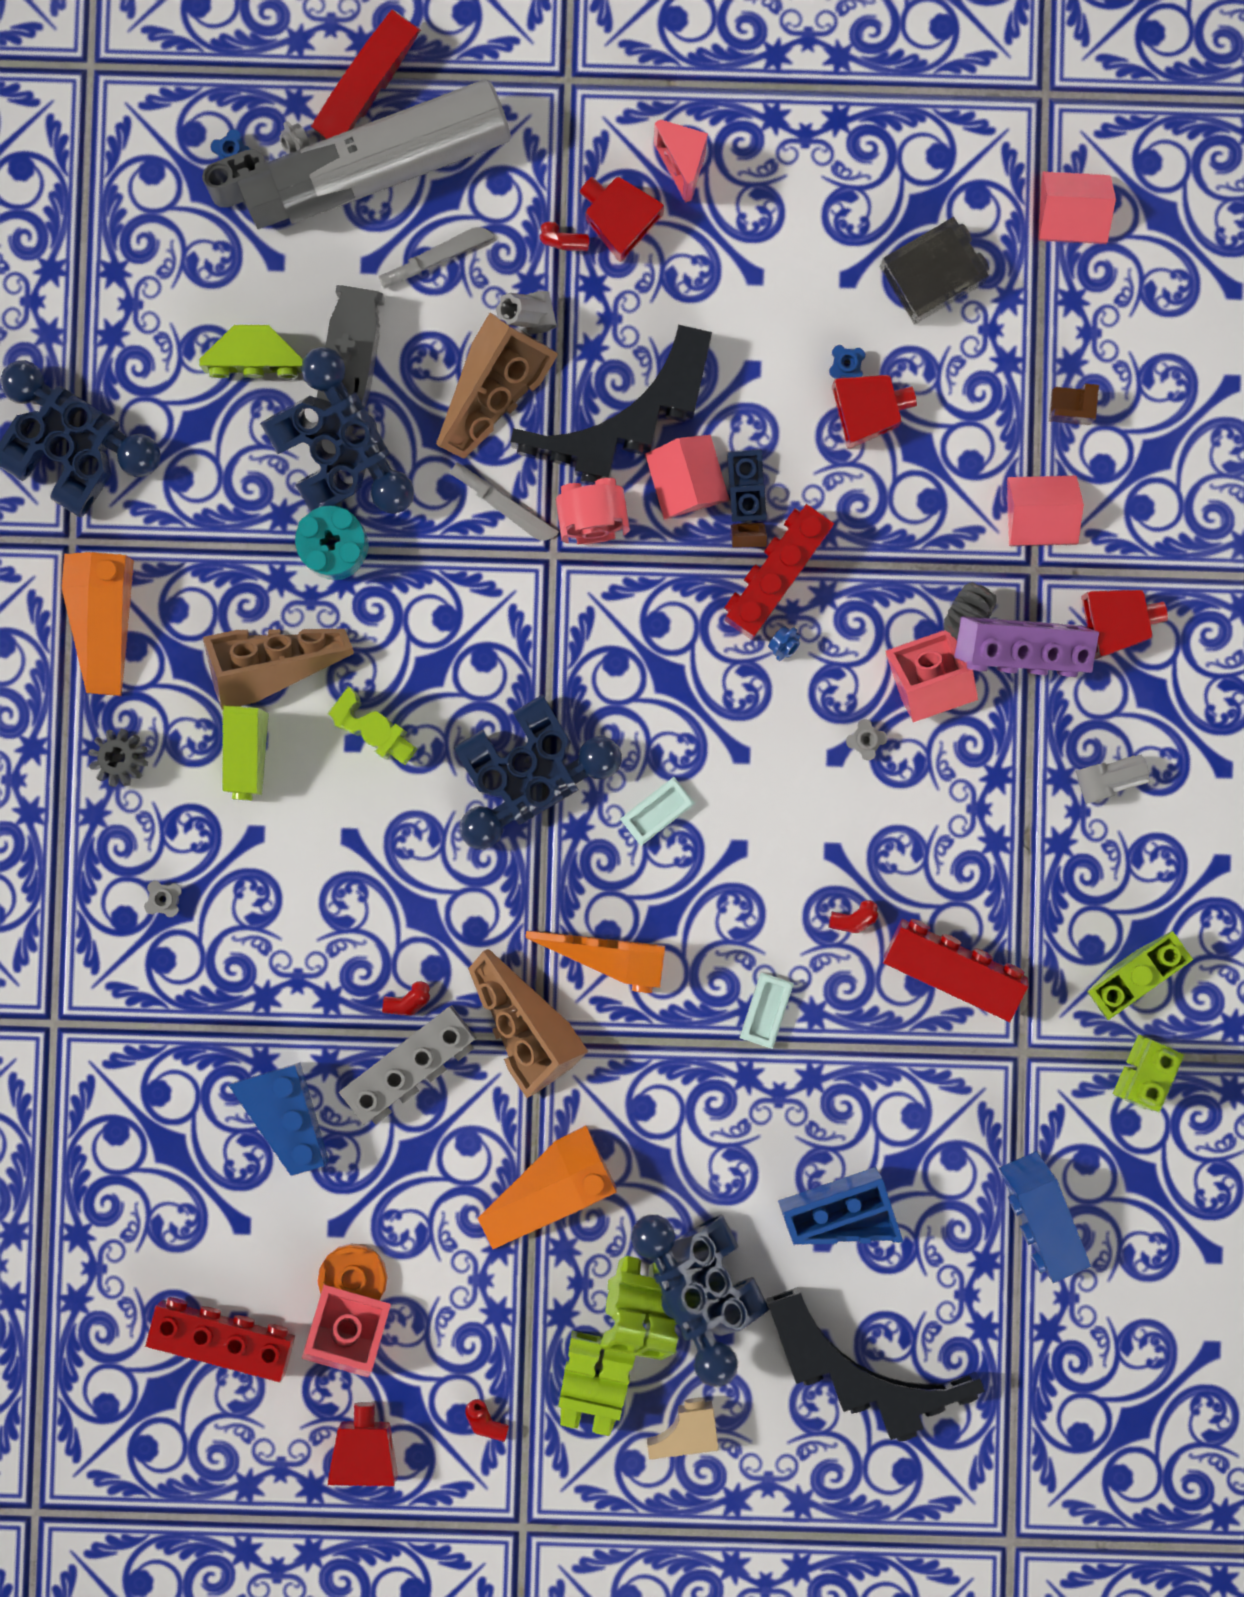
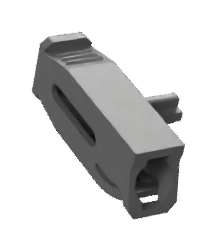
[317,285,385,427]

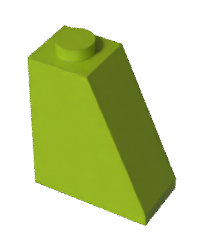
[222,706,269,801]

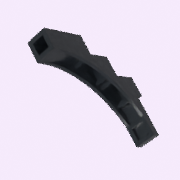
[510,325,712,485]
[766,1287,985,1442]

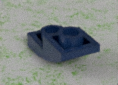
[727,449,767,522]

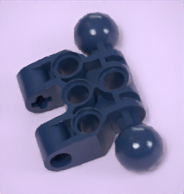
[260,347,414,514]
[0,360,160,518]
[454,694,622,850]
[631,1214,769,1387]

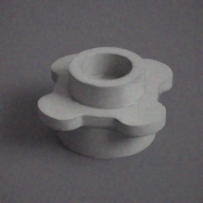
[280,121,310,154]
[846,719,887,760]
[144,881,182,917]

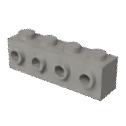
[339,1005,477,1125]

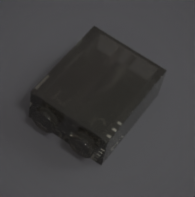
[879,217,989,325]

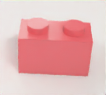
[885,630,978,722]
[301,1285,391,1378]

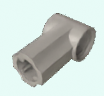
[496,291,557,334]
[1076,754,1150,804]

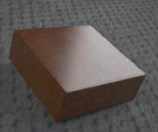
[731,523,767,548]

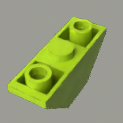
[199,325,303,379]
[1087,931,1193,1020]

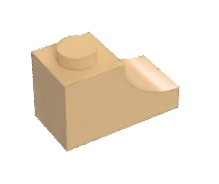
[647,1398,719,1460]

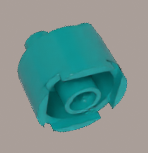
[295,506,369,580]

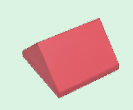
[654,119,708,203]
[1038,171,1116,244]
[645,435,730,520]
[1007,476,1084,546]

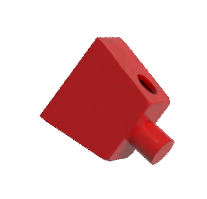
[579,177,664,262]
[832,375,917,449]
[1081,590,1168,659]
[328,1402,398,1486]

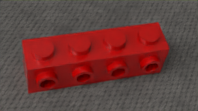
[724,504,834,640]
[883,919,1029,1023]
[145,1297,296,1383]

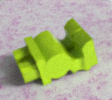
[328,686,418,765]
[1112,1034,1185,1113]
[600,1256,678,1360]
[558,1330,636,1436]

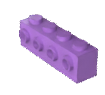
[954,616,1099,677]

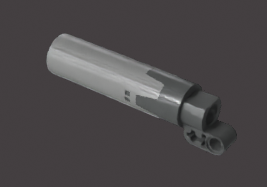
[202,79,511,230]

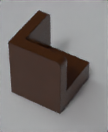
[1049,383,1099,425]

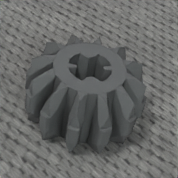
[944,582,997,639]
[88,729,148,787]

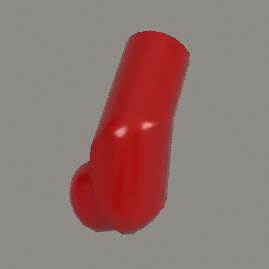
[539,222,589,251]
[828,900,879,934]
[382,981,430,1016]
[465,1399,509,1442]

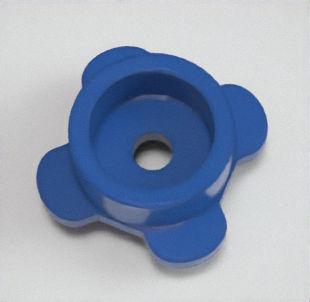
[210,129,250,160]
[829,345,866,379]
[769,626,800,661]

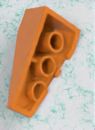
[61,552,134,696]
[525,930,665,993]
[477,1125,617,1249]

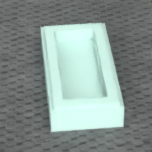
[620,777,695,846]
[739,972,794,1049]

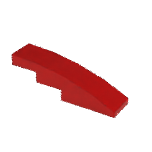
[310,9,421,139]

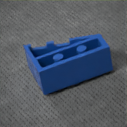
[228,1062,329,1176]
[999,1151,1091,1283]
[778,1167,904,1245]

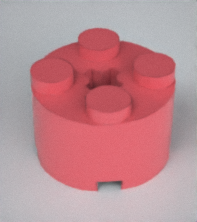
[555,478,630,545]

